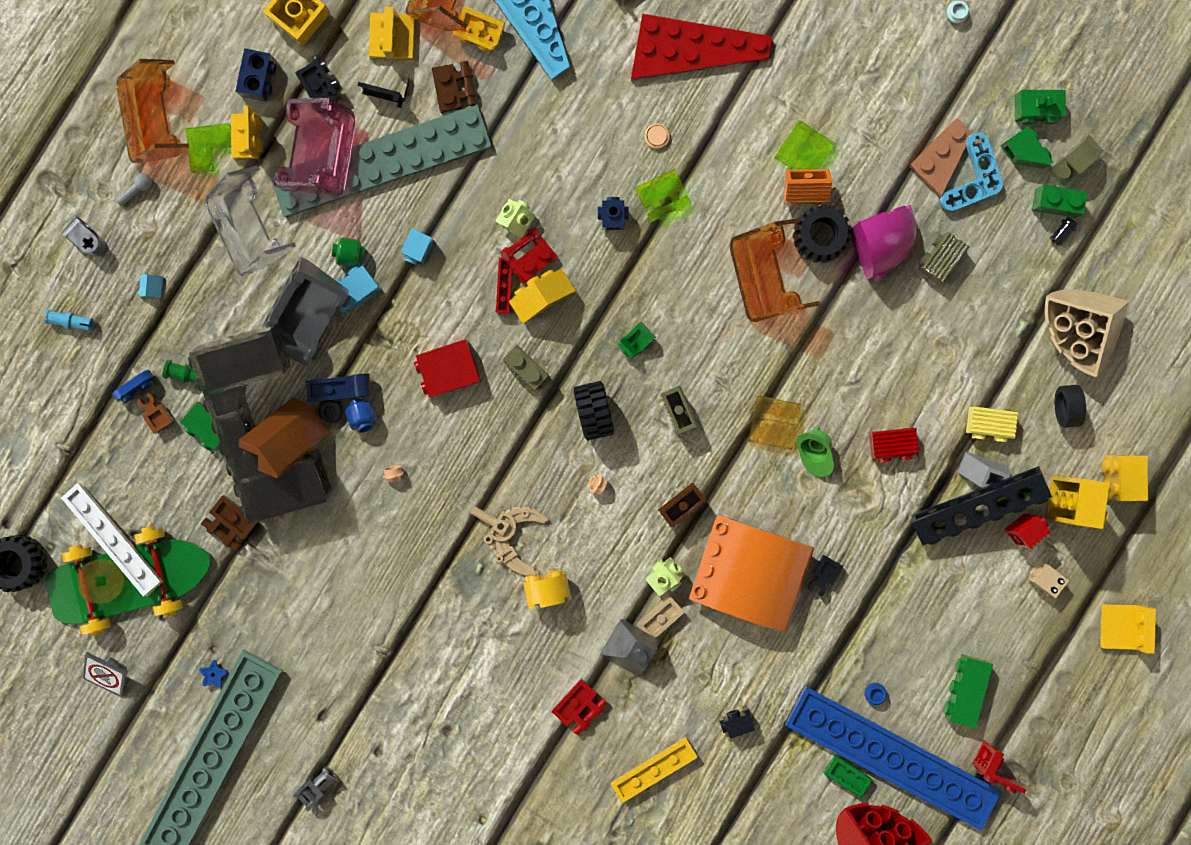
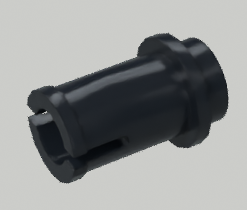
[1050,217,1078,246]

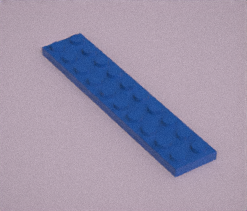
[785,685,1002,830]

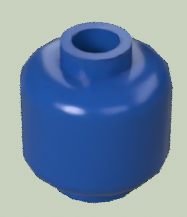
[345,398,377,433]

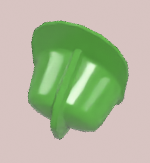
[796,427,834,477]

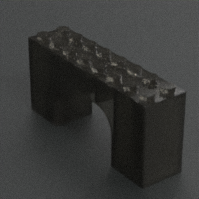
[188,323,332,524]

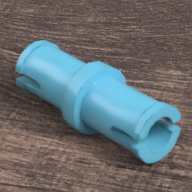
[44,310,94,332]

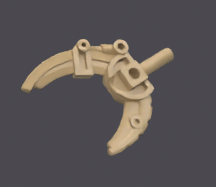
[470,506,549,576]

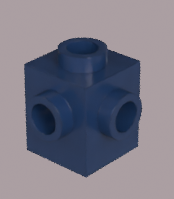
[598,197,629,230]

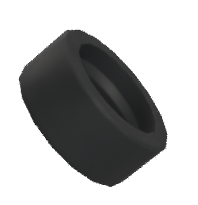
[1054,385,1086,428]

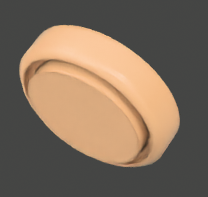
[644,123,670,150]

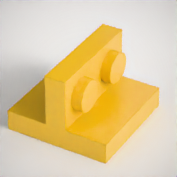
[369,7,416,60]

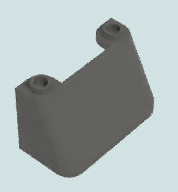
[258,257,351,366]

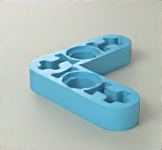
[939,132,1003,211]

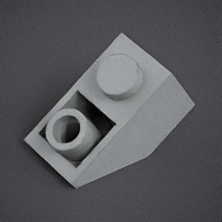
[958,451,1011,488]

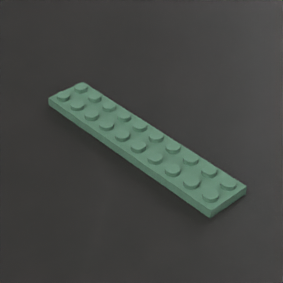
[270,105,492,218]
[139,649,283,845]

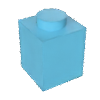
[400,228,434,265]

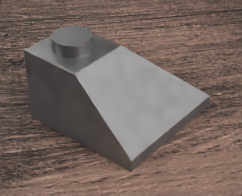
[600,619,659,676]

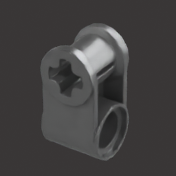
[61,216,107,257]

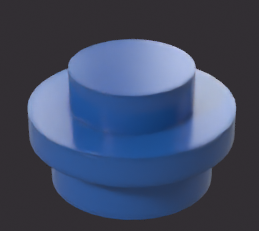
[864,683,887,705]

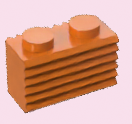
[783,169,832,205]

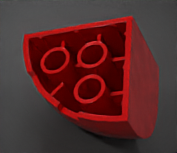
[836,803,933,845]

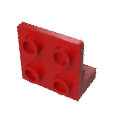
[972,740,1027,794]

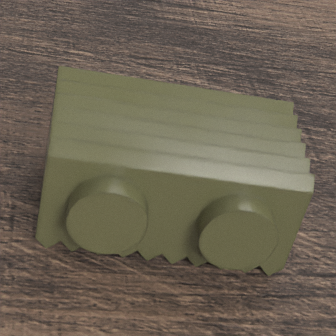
[918,232,969,285]
[503,345,550,390]
[660,385,698,434]

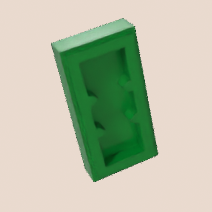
[823,754,873,798]

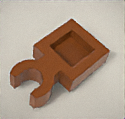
[137,393,174,434]

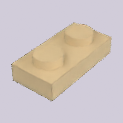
[637,595,685,638]

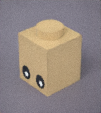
[1028,562,1069,598]

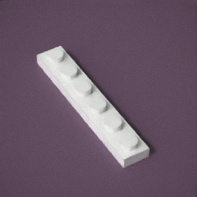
[61,483,163,597]

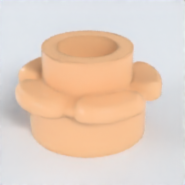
[382,465,404,483]
[588,474,607,495]

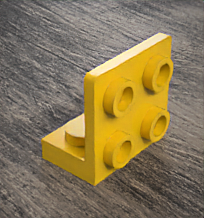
[231,106,263,159]
[1100,604,1156,654]

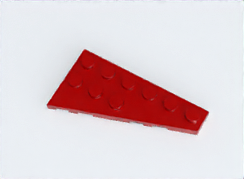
[631,14,772,80]

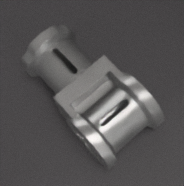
[293,766,338,811]

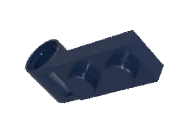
[305,373,372,403]

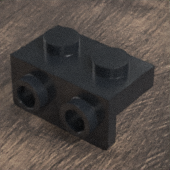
[295,56,341,112]

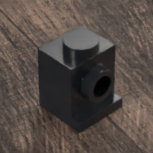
[719,705,755,739]

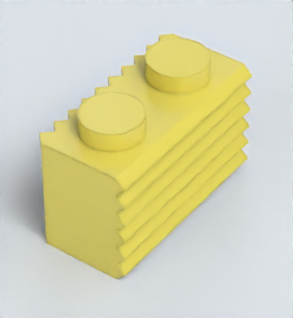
[966,407,1018,442]

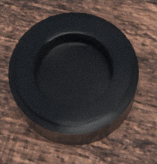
[320,401,343,423]

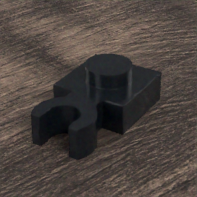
[808,555,843,597]

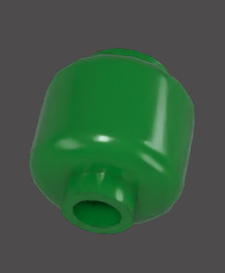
[331,237,364,268]

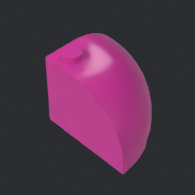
[850,205,917,281]

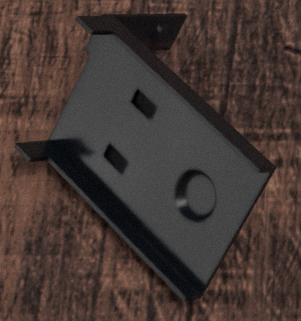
[357,78,410,108]

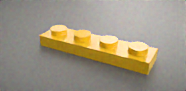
[611,737,698,803]

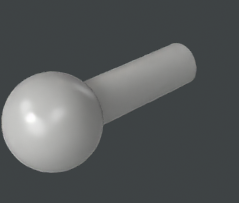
[116,173,152,206]

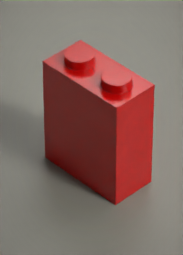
[414,339,482,398]

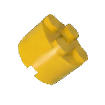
[523,569,572,609]

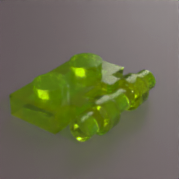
[635,169,690,222]

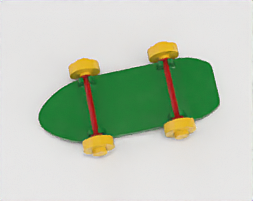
[45,526,211,637]

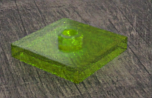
[774,120,836,170]

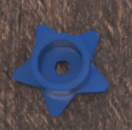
[199,660,228,688]

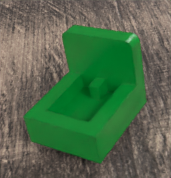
[617,321,656,359]

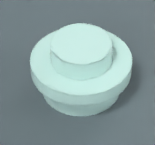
[946,0,969,23]

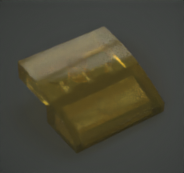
[748,396,801,450]

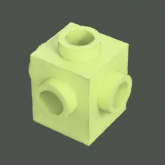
[495,199,536,238]
[645,557,684,596]

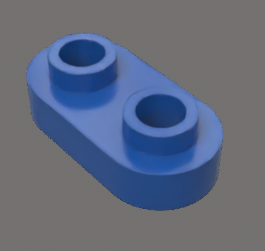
[112,370,155,403]

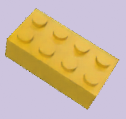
[1046,476,1111,529]

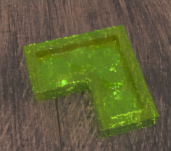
[185,123,231,173]

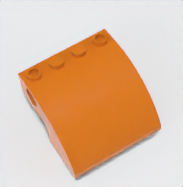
[689,515,814,632]

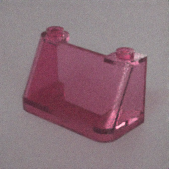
[273,98,356,196]

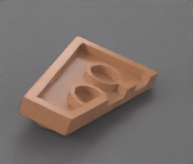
[909,118,972,197]

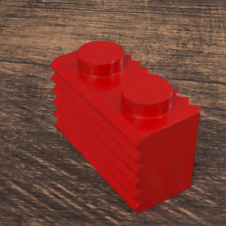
[869,428,919,463]
[1004,513,1050,549]

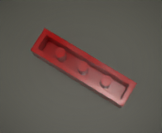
[495,257,513,314]

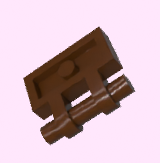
[432,61,477,113]
[201,495,259,551]

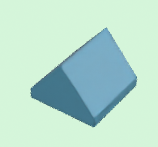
[139,274,164,299]

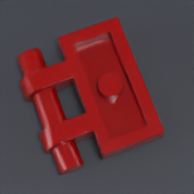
[551,678,608,736]

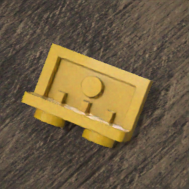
[452,6,506,52]

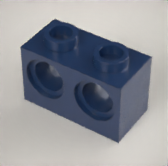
[235,48,277,102]

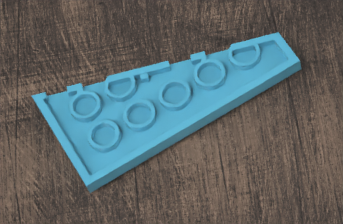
[494,0,570,81]

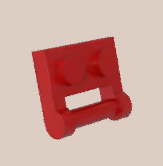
[500,227,558,284]

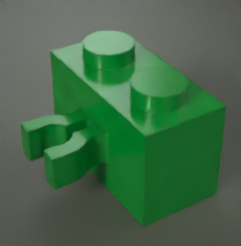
[1015,90,1066,125]

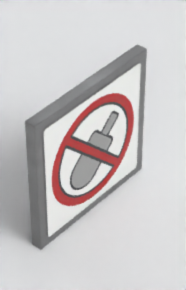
[83,652,127,697]

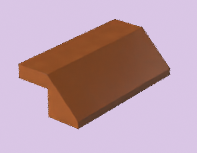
[239,398,329,478]

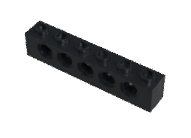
[911,466,1052,546]

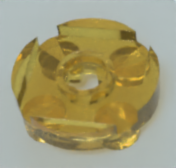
[78,559,126,603]

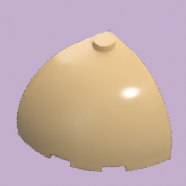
[1045,290,1129,377]

